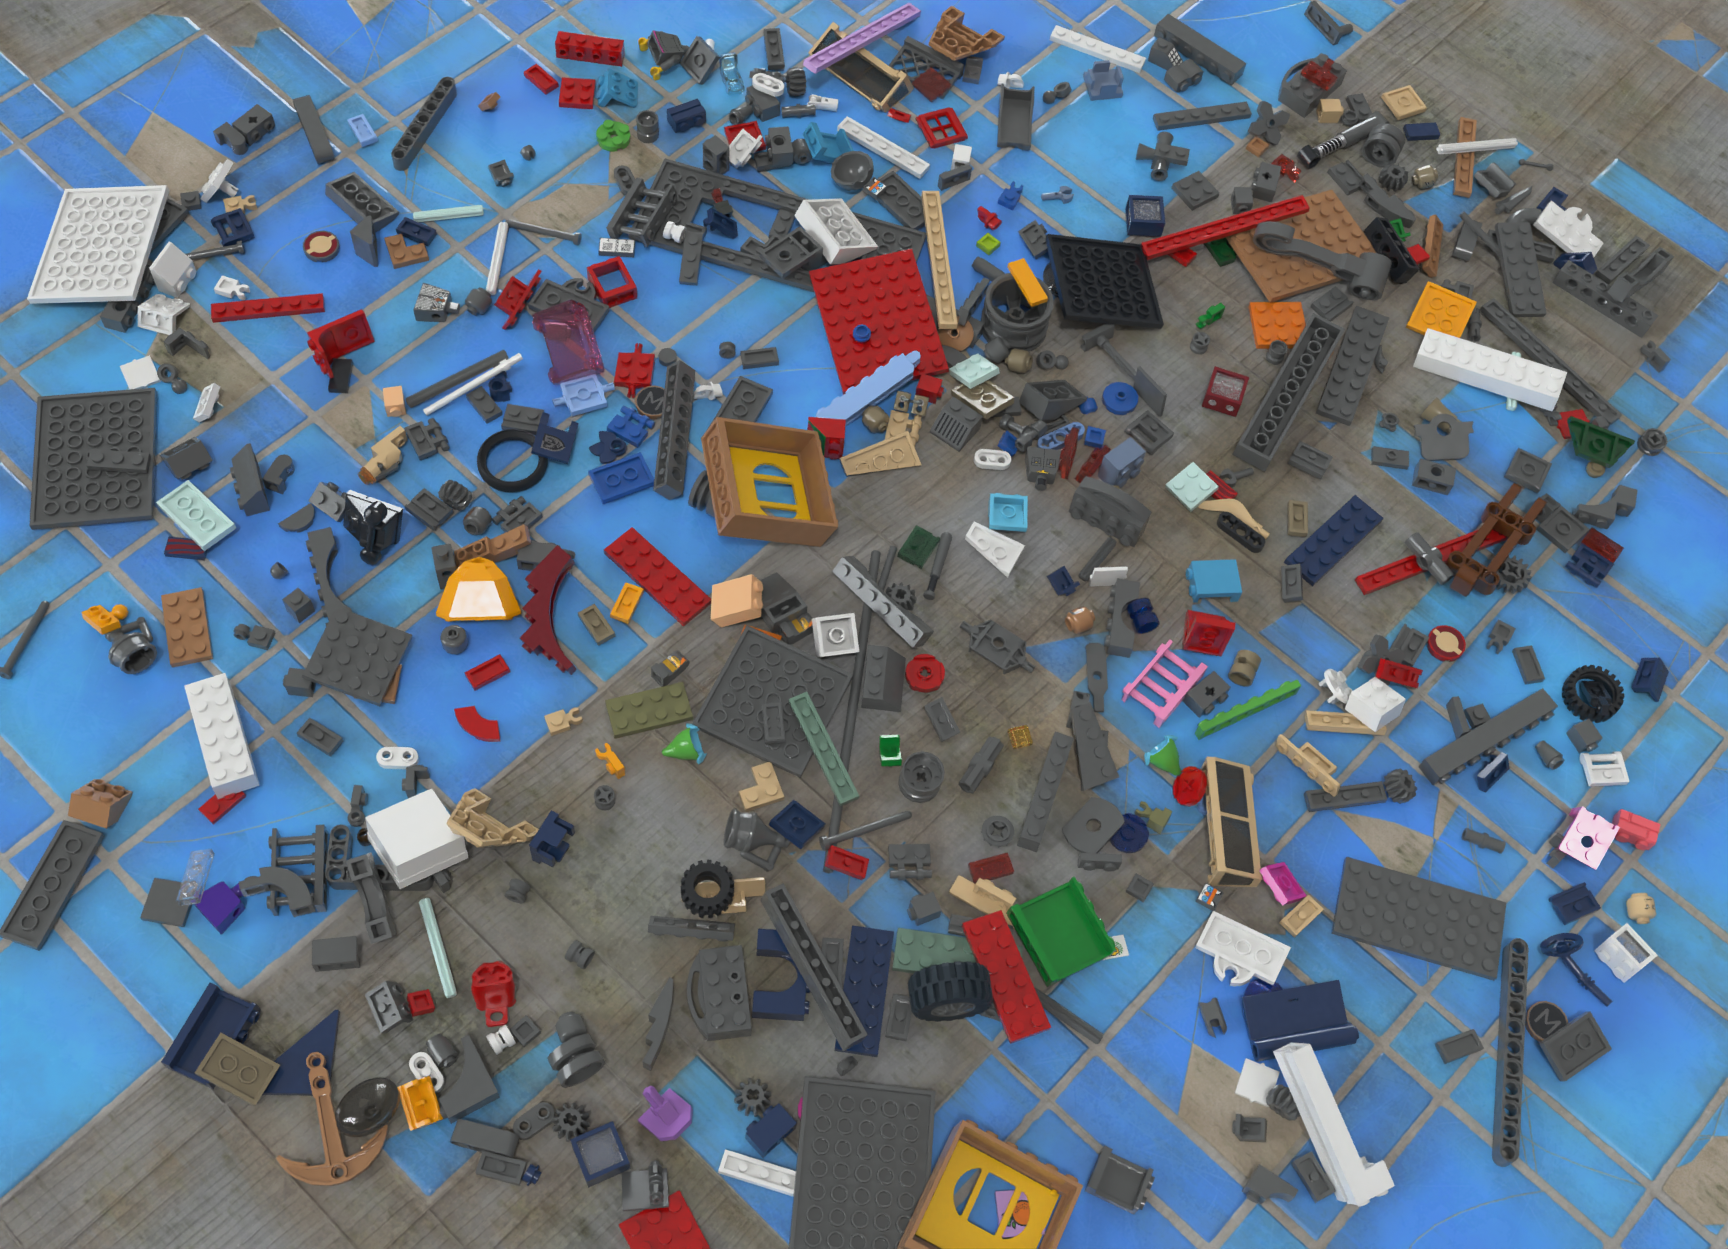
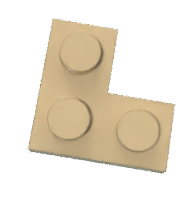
[739,762,784,811]

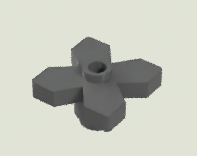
[1248,101,1290,145]
[1357,634,1405,685]

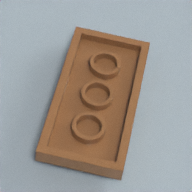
[161,587,213,668]

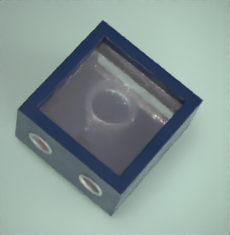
[1125,195,1165,237]
[570,1121,631,1188]

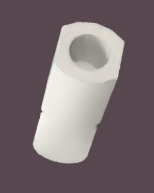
[807,94,839,112]

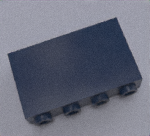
[161,983,261,1090]

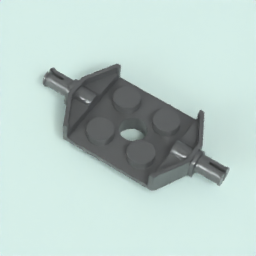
[960,620,1036,674]

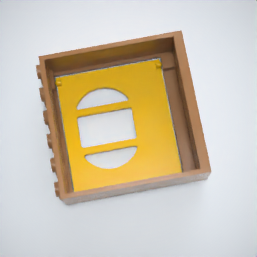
[701,417,838,547]
[897,1120,1083,1249]

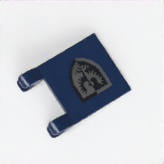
[531,412,578,465]

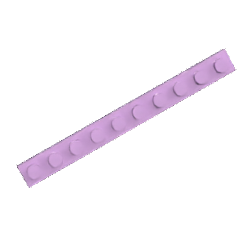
[803,3,921,74]

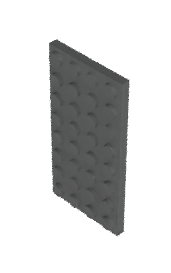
[1331,857,1506,981]

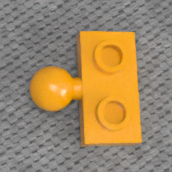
[81,604,128,635]

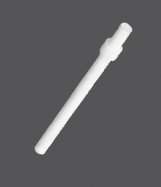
[423,353,523,416]

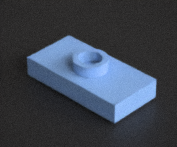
[347,114,378,147]

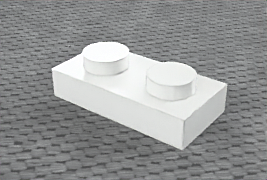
[193,383,220,423]

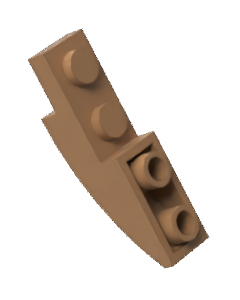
[454,524,531,568]

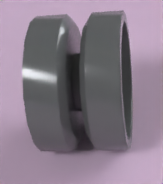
[1362,123,1405,167]
[547,1034,605,1088]

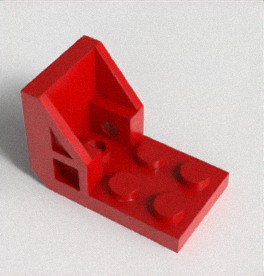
[1182,610,1235,657]

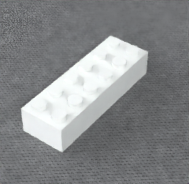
[184,673,260,799]

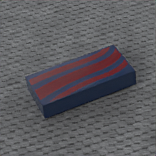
[164,536,208,561]

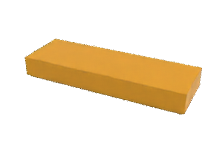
[1007,258,1048,307]

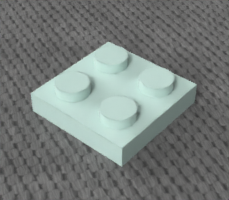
[949,354,1000,389]
[1165,462,1219,512]

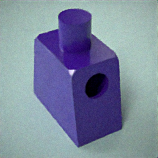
[191,881,245,934]

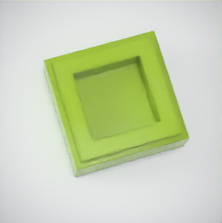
[976,233,1001,255]

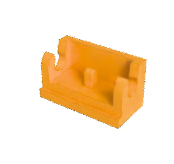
[397,1076,443,1131]

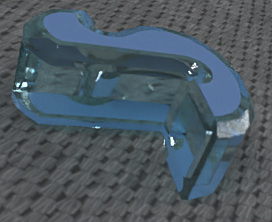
[719,52,744,96]

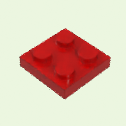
[559,77,596,109]

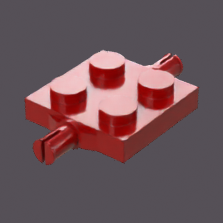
[614,343,656,398]

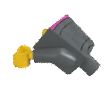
[638,30,689,80]

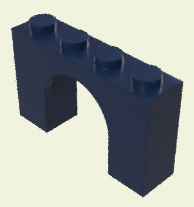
[752,929,810,1021]

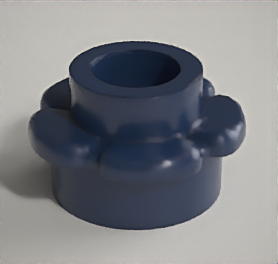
[522,1164,542,1186]

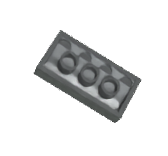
[325,172,399,233]

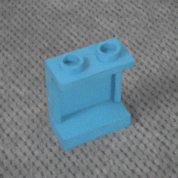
[803,122,854,163]
[1186,559,1242,603]

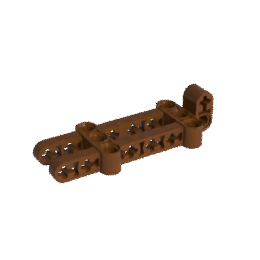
[1445,483,1547,597]

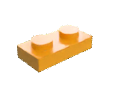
[610,582,644,624]

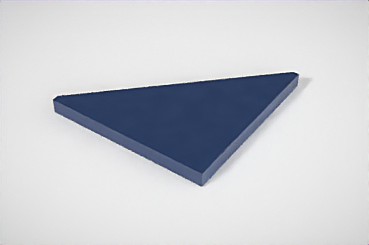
[263,1010,340,1096]

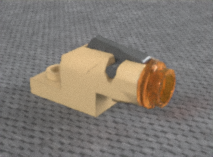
[358,426,408,485]

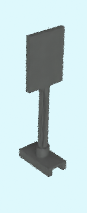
[1081,324,1167,417]

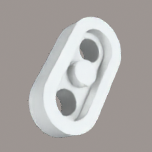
[752,73,784,97]
[974,449,1011,470]
[376,747,419,769]
[409,1052,445,1094]

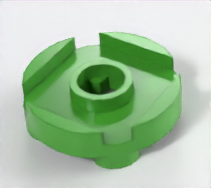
[596,119,631,152]

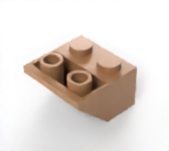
[68,779,133,829]

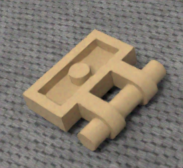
[885,410,922,447]

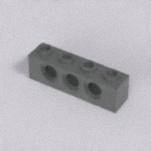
[100,265,155,333]

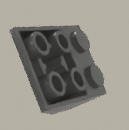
[760,572,807,634]

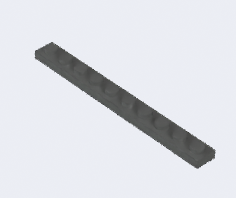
[1480,298,1622,425]

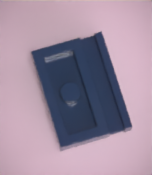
[1548,882,1601,925]

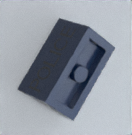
[1631,657,1669,702]

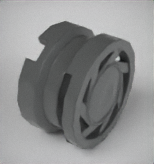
[1637,428,1668,456]

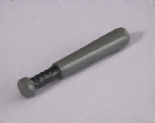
[924,532,952,600]

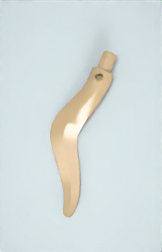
[1198,499,1270,539]

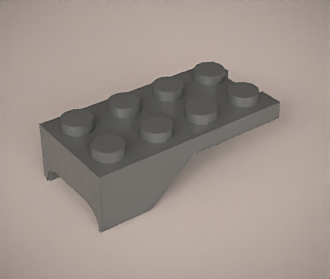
[997,83,1035,150]

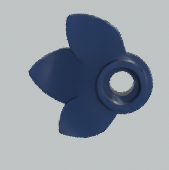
[589,431,627,463]

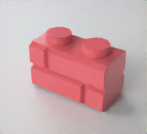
[1612,809,1661,850]

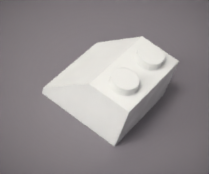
[149,242,197,298]

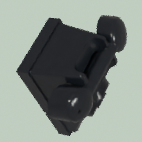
[343,490,403,565]

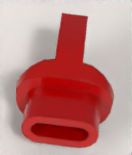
[977,206,1002,231]

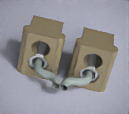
[893,391,929,416]

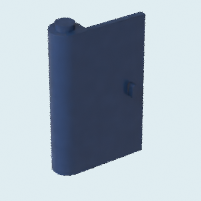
[1242,980,1359,1062]

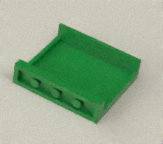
[1006,876,1116,987]

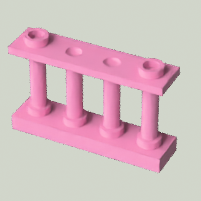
[1122,640,1208,728]

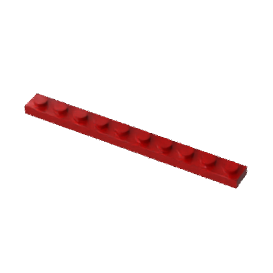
[1141,195,1310,260]
[1355,529,1508,595]

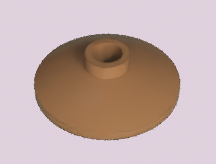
[938,316,974,351]

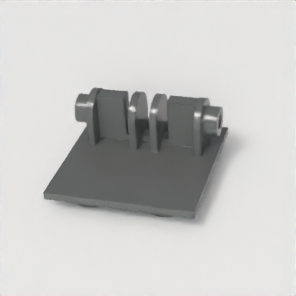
[622,1161,669,1211]

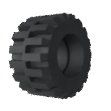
[681,860,734,918]

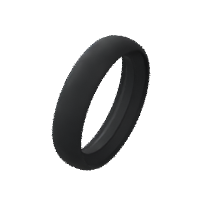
[477,429,548,492]

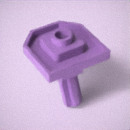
[638,1085,693,1141]

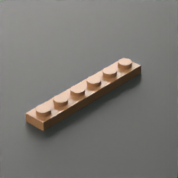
[1453,117,1477,198]

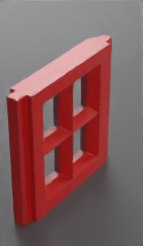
[916,107,968,149]

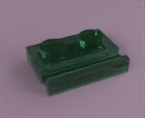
[897,525,940,569]

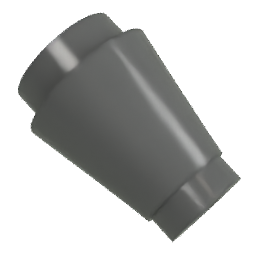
[729,104,753,125]
[1535,740,1565,770]

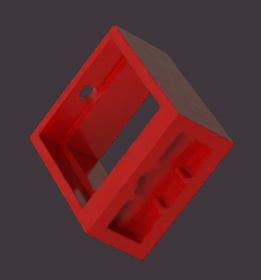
[587,256,637,308]

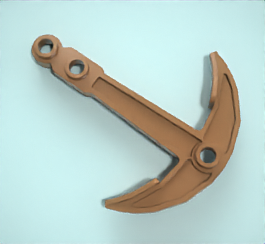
[276,1052,388,1186]

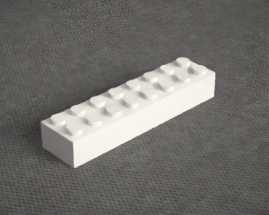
[1413,328,1567,411]

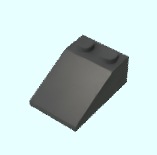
[1019,380,1087,421]

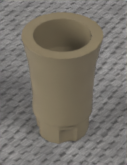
[1420,397,1462,434]

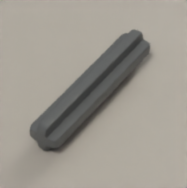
[1079,537,1116,581]

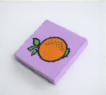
[994,1190,1045,1239]

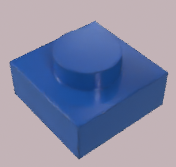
[1084,426,1106,449]
[997,431,1017,457]

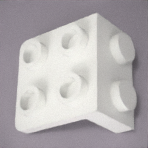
[729,129,762,169]

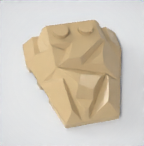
[446,788,539,848]

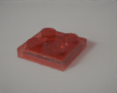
[1059,427,1079,479]

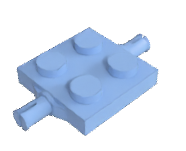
[552,374,615,416]

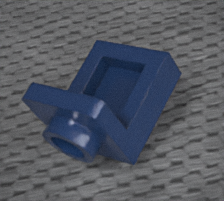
[1047,566,1080,596]

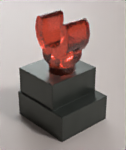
[711,188,733,217]

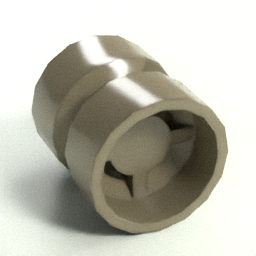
[1228,650,1261,686]

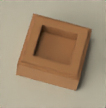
[1246,136,1270,157]

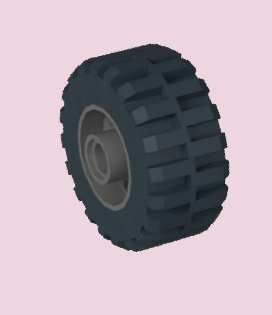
[908,961,993,1022]

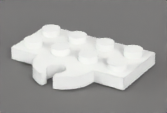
[1533,201,1603,257]
[1195,911,1291,987]

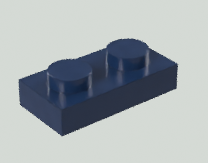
[396,217,437,246]

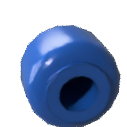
[1078,396,1098,414]

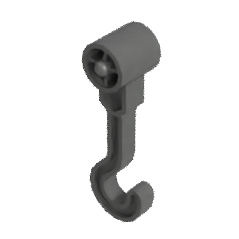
[1252,221,1392,300]

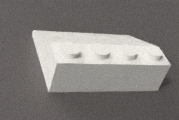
[794,198,878,265]

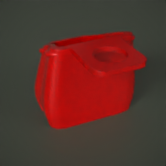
[471,961,516,1027]

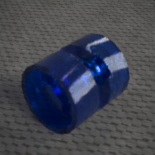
[1127,598,1160,634]

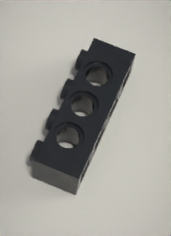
[1363,217,1420,283]

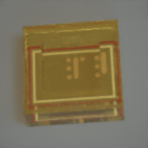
[1007,725,1033,749]

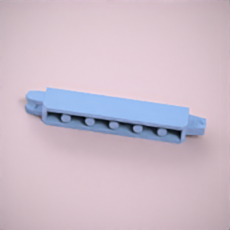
[807,351,921,429]

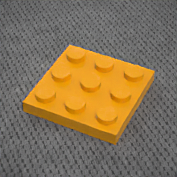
[1406,281,1477,338]

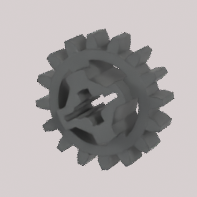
[1497,555,1532,594]

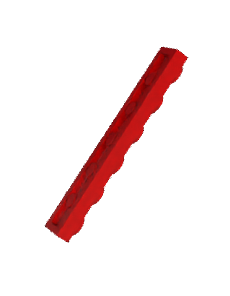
[211,293,325,323]

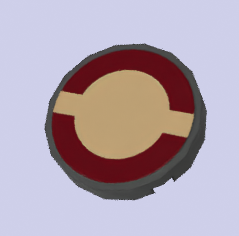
[303,231,340,262]

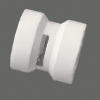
[663,221,686,244]
[486,1025,516,1055]

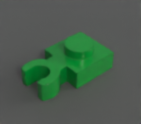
[1196,303,1225,329]

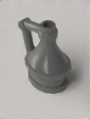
[105,617,157,674]
[724,808,790,872]

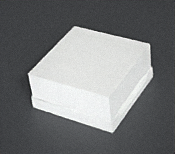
[365,789,468,889]

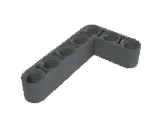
[325,824,434,891]

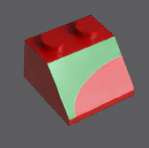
[807,417,846,459]

